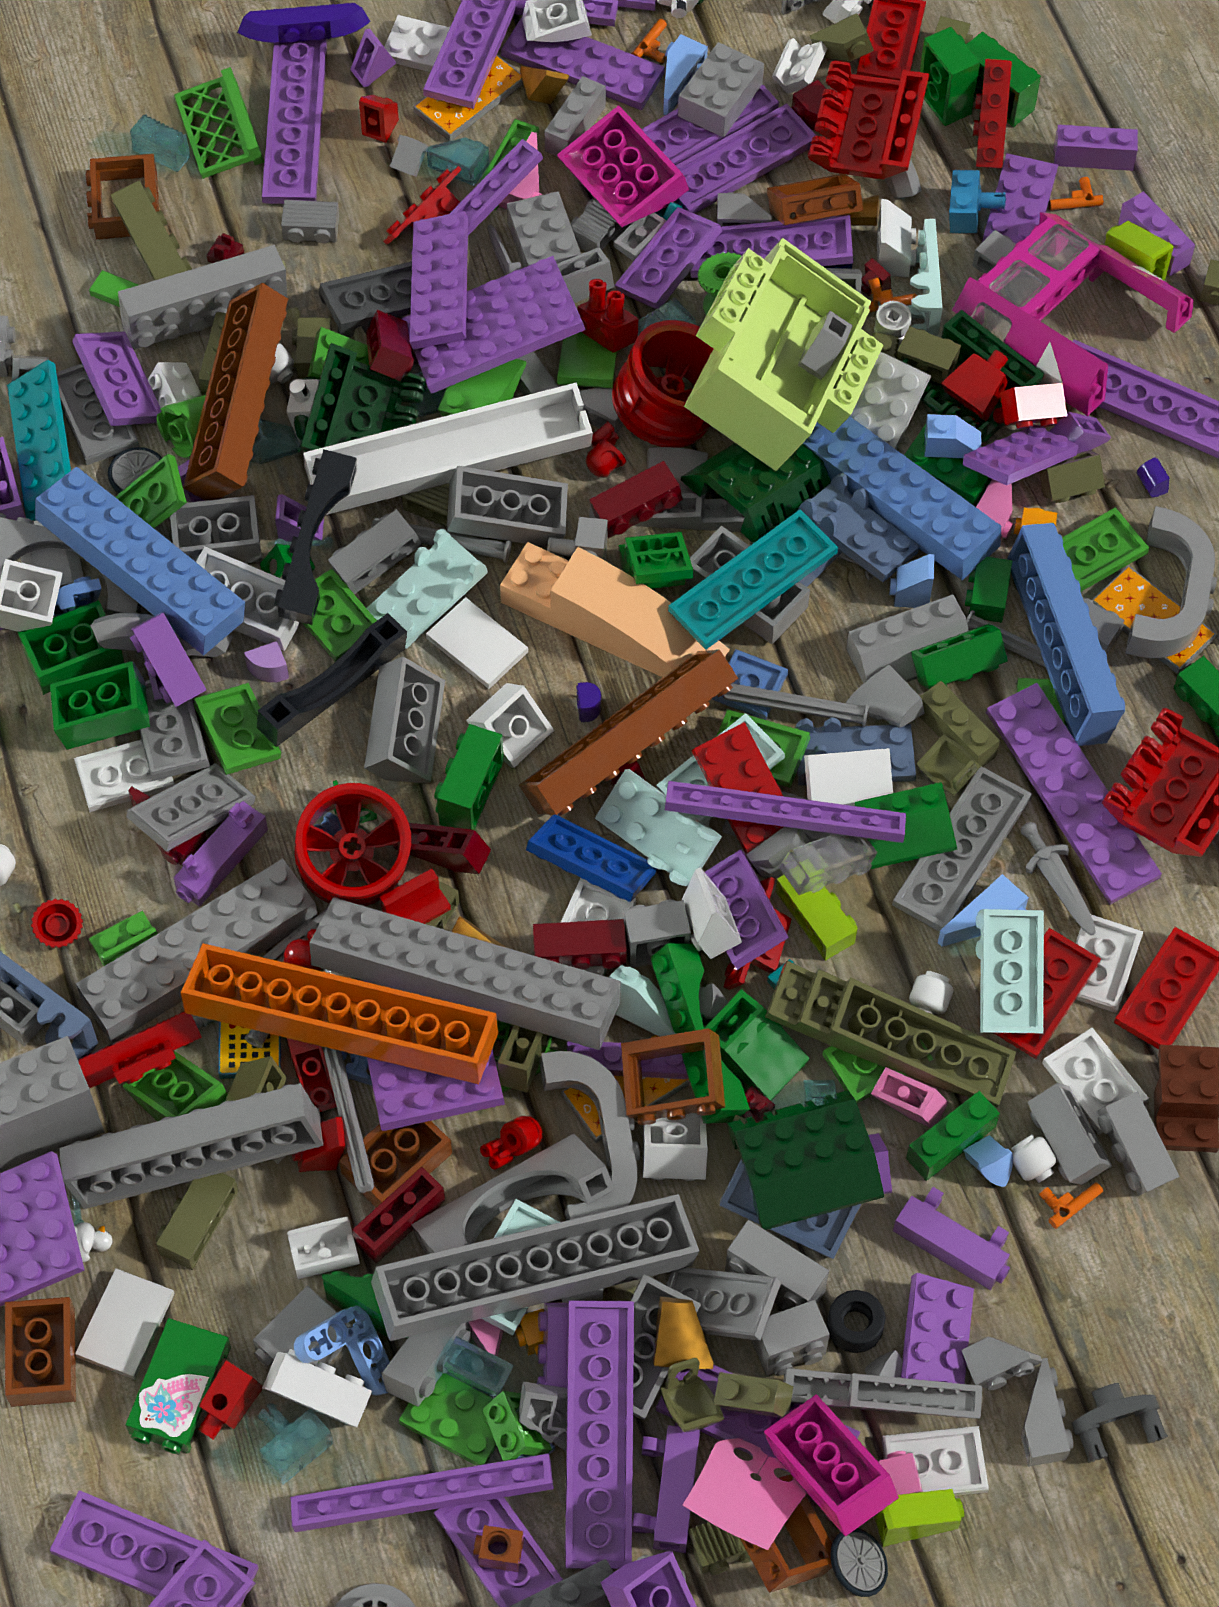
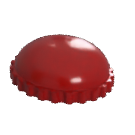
[31,898,83,949]

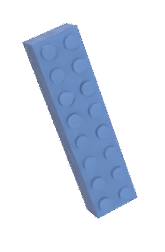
[803,417,1002,580]
[35,467,245,656]
[1007,523,1125,746]

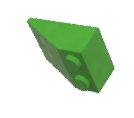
[438,359,527,417]
[123,1051,228,1122]

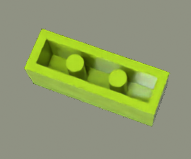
[775,862,858,961]

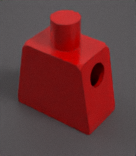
[941,350,1008,421]
[197,1360,263,1440]

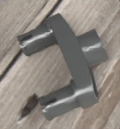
[1071,1383,1168,1463]

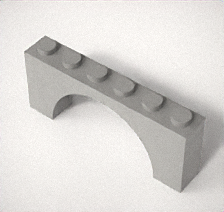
[0,513,140,615]
[411,1133,615,1254]

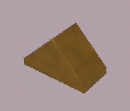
[520,66,569,104]

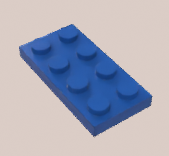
[526,815,657,902]

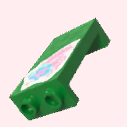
[125,1318,231,1455]

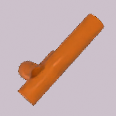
[631,19,667,64]
[1049,177,1104,210]
[868,277,917,313]
[1039,1182,1103,1229]

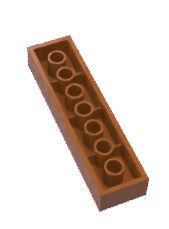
[183,283,288,501]
[519,649,739,816]

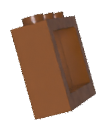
[86,154,159,240]
[767,174,863,225]
[621,1028,725,1125]
[740,1474,832,1593]

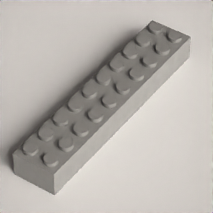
[310,897,621,1050]
[371,1194,699,1341]

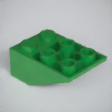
[705,989,810,1101]
[322,1271,408,1338]

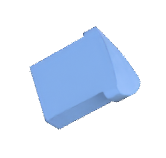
[963,1135,1013,1187]

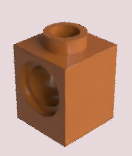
[473,1525,524,1572]

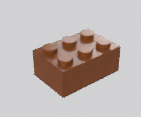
[339,1121,452,1208]
[5,1297,76,1407]

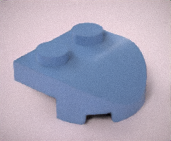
[53,576,101,618]

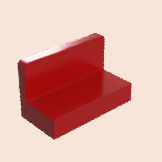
[379,868,451,924]

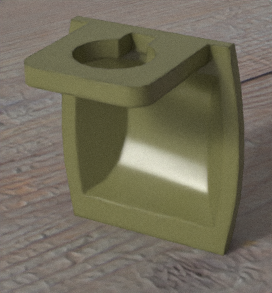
[916,734,981,796]
[660,1358,724,1433]

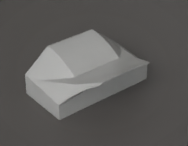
[612,213,667,261]
[746,827,811,880]

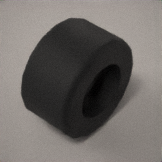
[827,1290,886,1353]

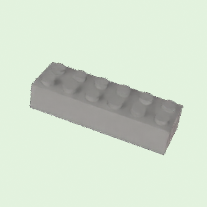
[118,245,288,350]

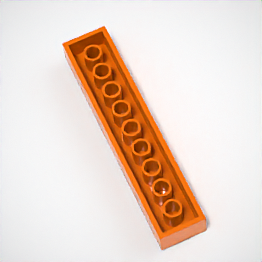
[181,943,498,1084]

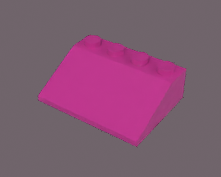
[557,105,689,227]

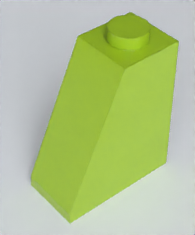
[1104,221,1174,280]
[874,1489,964,1547]

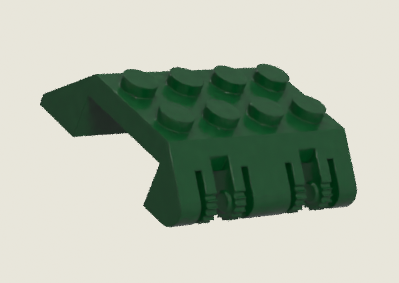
[902,310,1044,442]
[300,343,427,452]
[680,443,831,543]
[727,1090,884,1230]

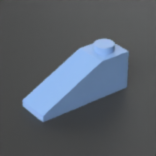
[663,34,708,115]
[937,874,1029,947]

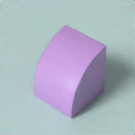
[244,641,289,682]

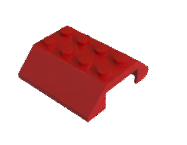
[808,61,929,180]
[1102,708,1219,857]

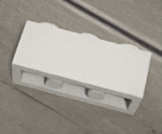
[262,1349,372,1427]

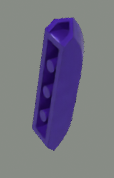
[237,3,371,43]

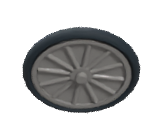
[108,447,162,493]
[830,1528,888,1597]

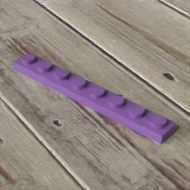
[664,781,906,843]
[290,1454,554,1532]

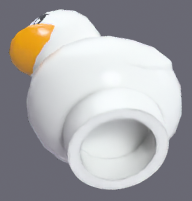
[74,1222,113,1262]

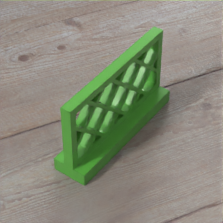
[174,67,265,179]

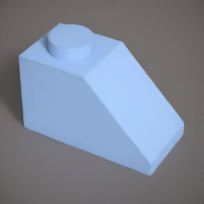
[924,414,982,458]
[889,554,934,608]

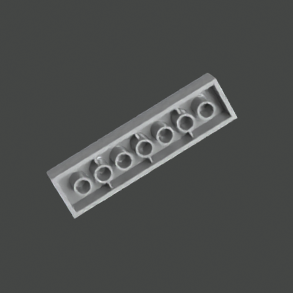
[76,859,317,1044]
[59,1083,323,1209]

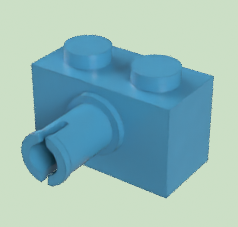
[949,170,1006,233]

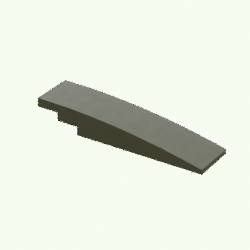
[765,961,1016,1107]

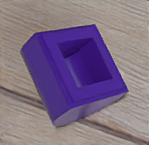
[1136,457,1170,497]
[576,682,601,722]

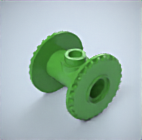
[698,252,741,315]

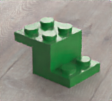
[618,532,693,589]

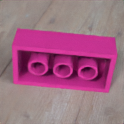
[764,1394,899,1536]

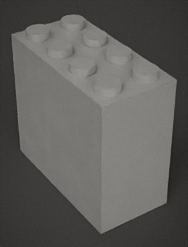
[0,1036,104,1173]

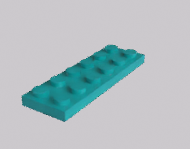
[7,359,71,521]
[668,509,838,650]

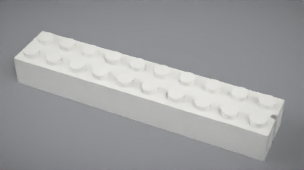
[303,383,593,515]

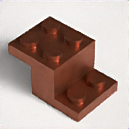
[1154,1045,1219,1153]

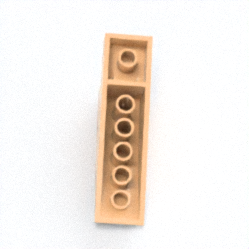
[500,542,730,677]

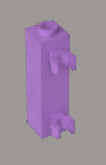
[173,801,268,907]
[893,1187,1010,1290]
[632,1423,700,1553]

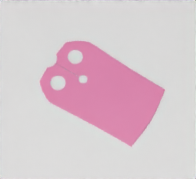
[683,1438,807,1550]

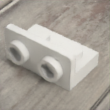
[772,38,827,94]

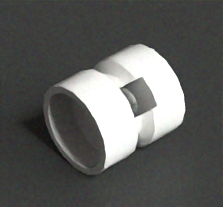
[874,301,911,348]

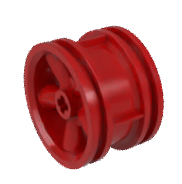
[612,320,714,448]
[294,783,411,906]

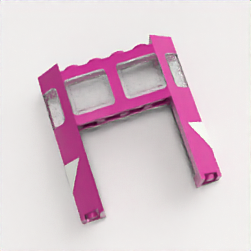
[952,212,1194,416]

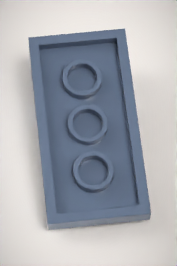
[798,473,920,582]
[795,717,916,786]
[0,951,98,1060]
[720,1159,861,1259]

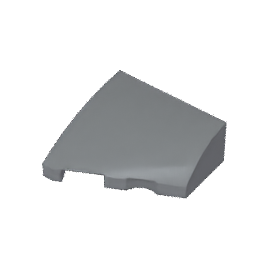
[846,665,925,728]
[519,1382,567,1451]

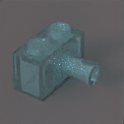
[258,1403,333,1485]

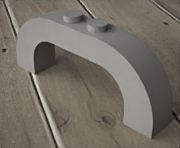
[1125,506,1217,658]
[539,1051,640,1221]

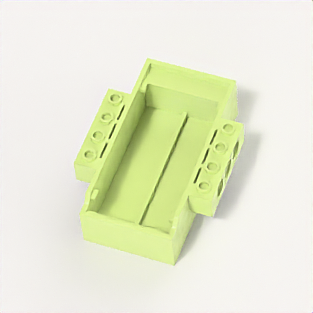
[684,238,883,471]

